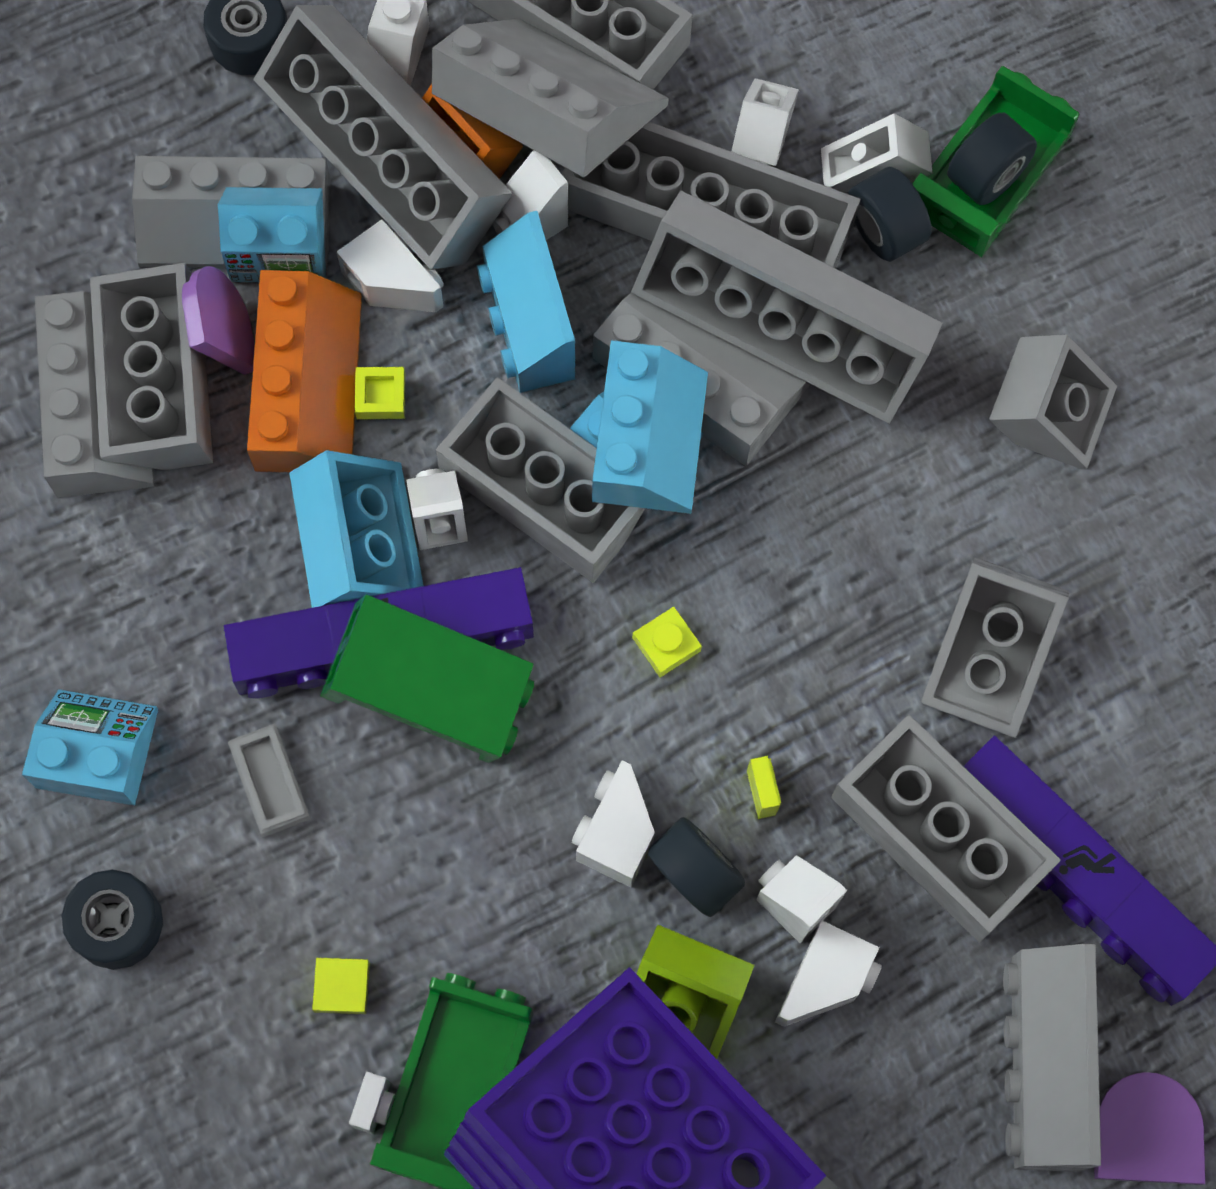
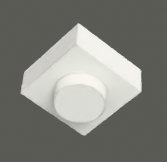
[349,1071,395,1135]

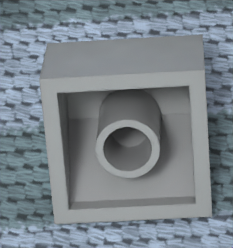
[989,335,1117,469]

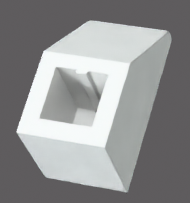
[336,219,444,312]
[571,760,655,888]

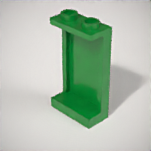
[912,66,1080,257]
[320,594,534,763]
[370,973,534,1189]

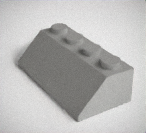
[132,156,332,270]
[90,263,213,470]
[35,291,155,498]
[436,377,645,583]
[831,714,1061,943]
[1003,944,1101,1172]

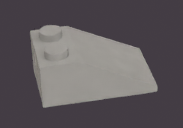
[921,557,1069,738]

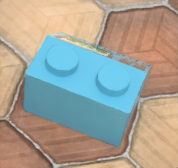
[218,187,326,282]
[22,690,158,806]

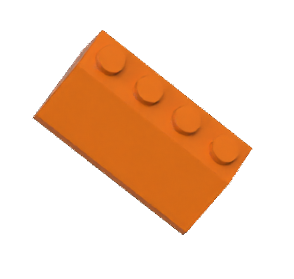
[247,270,362,472]

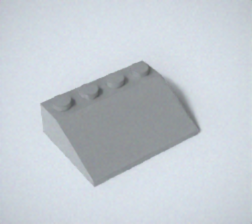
[432,19,669,177]
[593,293,811,466]

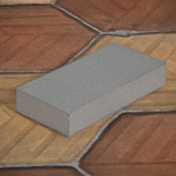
[228,723,311,837]

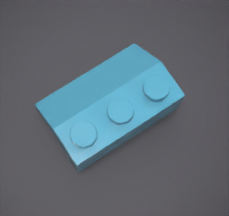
[477,211,575,393]
[592,340,708,514]
[289,450,424,608]

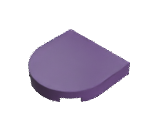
[182,266,255,375]
[1094,1072,1205,1185]

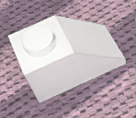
[367,0,429,86]
[731,78,799,166]
[821,113,932,192]
[493,150,568,240]
[406,469,468,550]
[756,855,847,944]
[775,921,882,1027]

